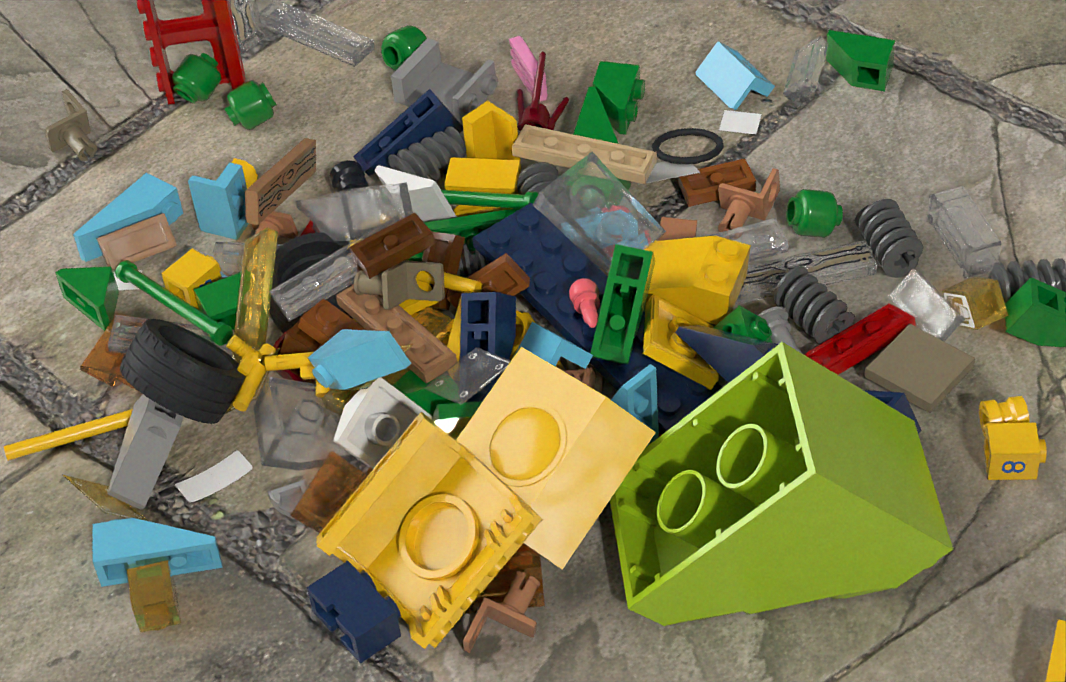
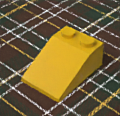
[639,236,751,325]

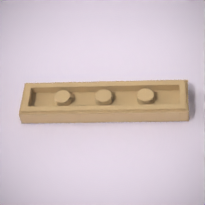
[512,124,657,184]

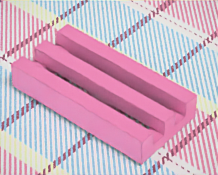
[509,36,547,102]

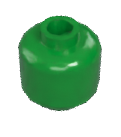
[381,25,427,71]
[172,53,222,104]
[225,80,277,130]
[786,189,843,238]

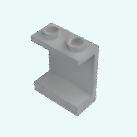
[391,38,498,124]

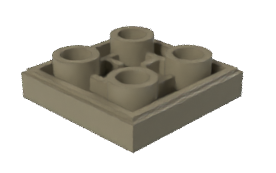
[865,324,975,413]

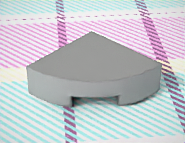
[268,479,319,519]

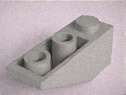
[107,394,184,510]

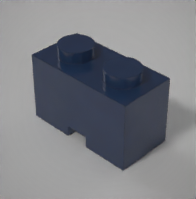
[307,560,401,664]

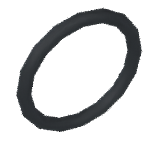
[652,128,724,164]

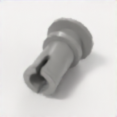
[758,307,802,353]

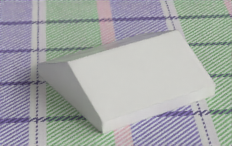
[375,165,457,222]
[333,377,433,470]

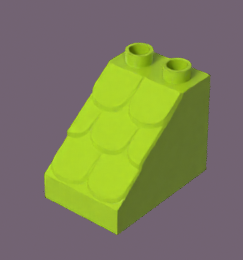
[610,342,953,626]

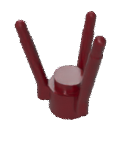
[517,52,569,131]

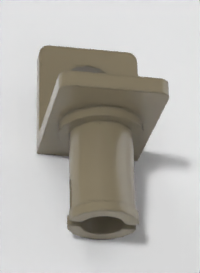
[45,89,97,161]
[354,261,445,310]

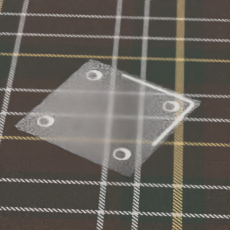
[424,347,511,405]

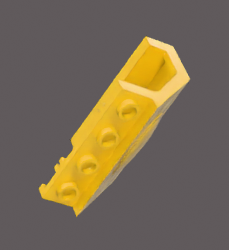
[456,347,656,570]
[316,412,543,649]

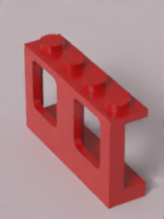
[137,0,246,105]

